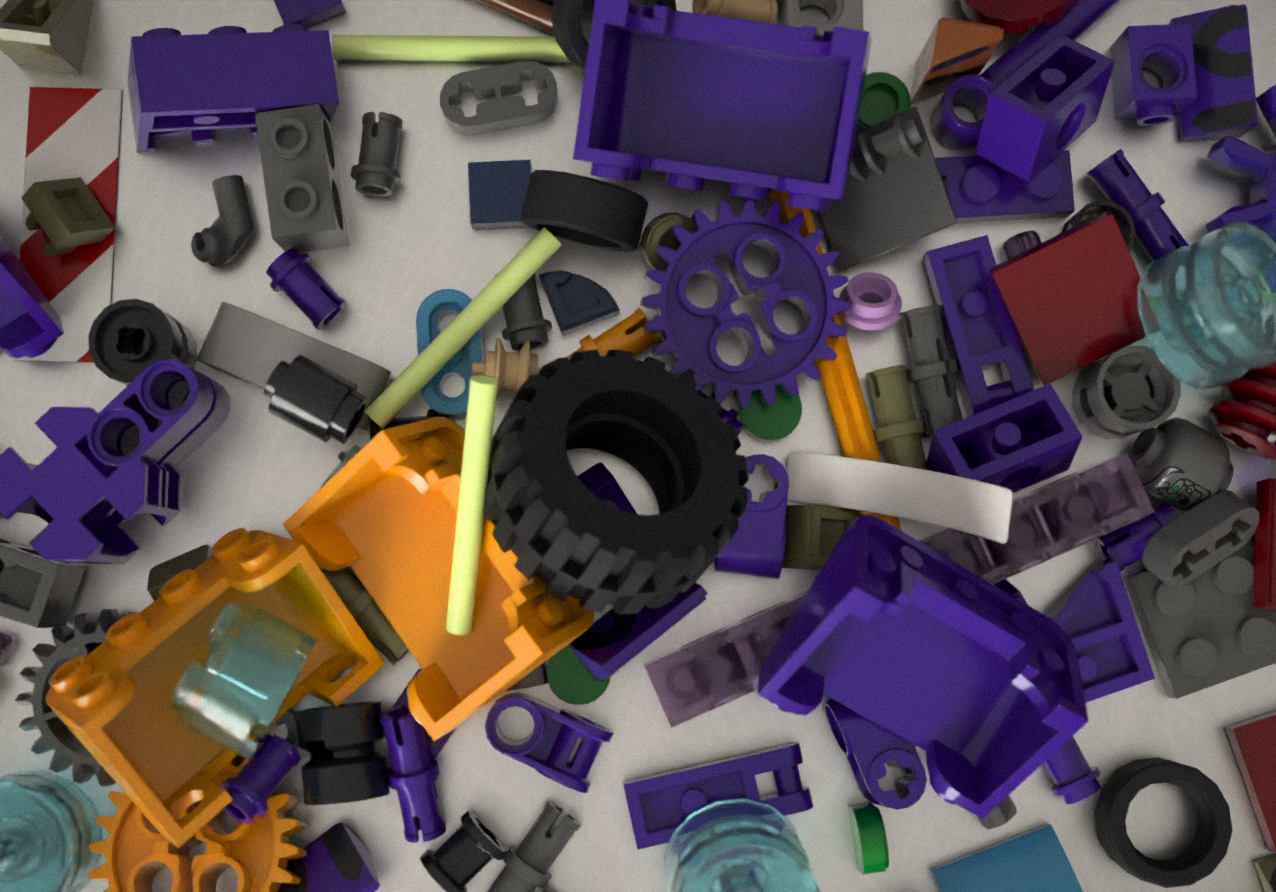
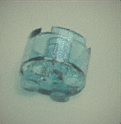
[171,601,318,760]

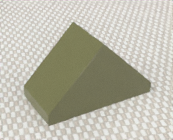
[0,0,93,75]

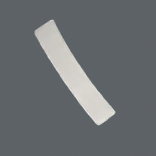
[786,451,1013,544]

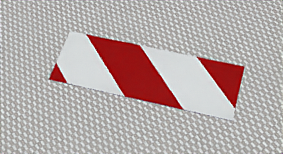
[14,87,122,362]

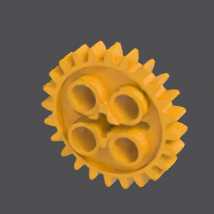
[88,751,307,892]

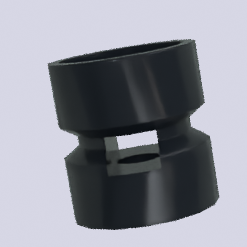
[88,299,197,386]
[296,701,390,805]

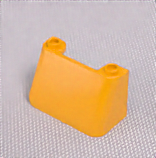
[282,417,594,741]

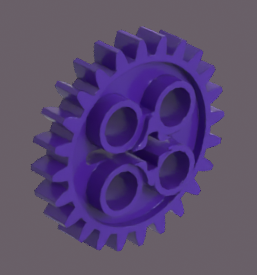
[640,198,851,409]

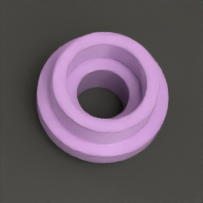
[839,272,902,330]

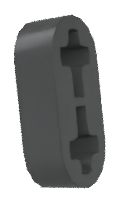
[440,61,558,135]
[1142,490,1260,588]

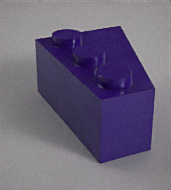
[128,24,339,153]

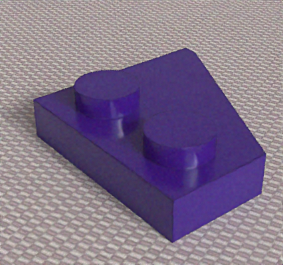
[1047,559,1155,702]

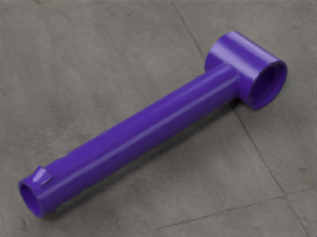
[931,0,1120,150]

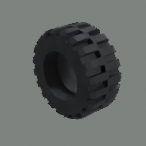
[484,349,749,614]

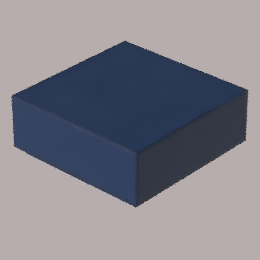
[468,160,532,229]

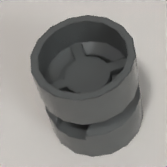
[1072,346,1181,439]

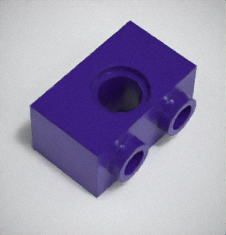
[975,34,1115,182]
[926,384,1083,493]

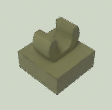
[21,177,115,257]

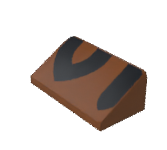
[910,17,1004,103]

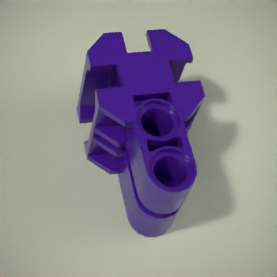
[0,359,231,564]

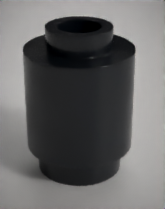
[264,355,369,444]

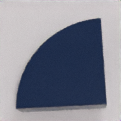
[539,271,620,336]

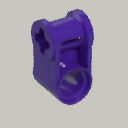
[715,454,789,579]
[485,692,614,793]
[824,699,927,810]

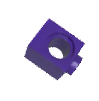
[1110,24,1197,126]

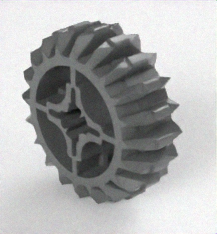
[15,609,133,787]

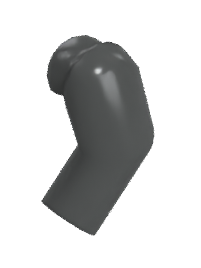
[191,175,254,267]

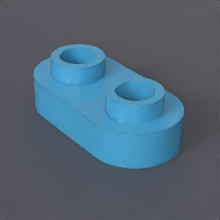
[416,289,484,418]

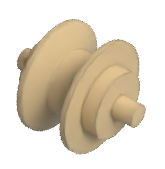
[471,338,541,400]

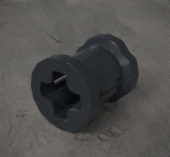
[420,810,508,892]

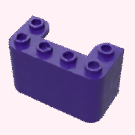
[573,0,872,211]

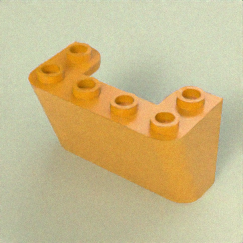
[45,528,385,848]

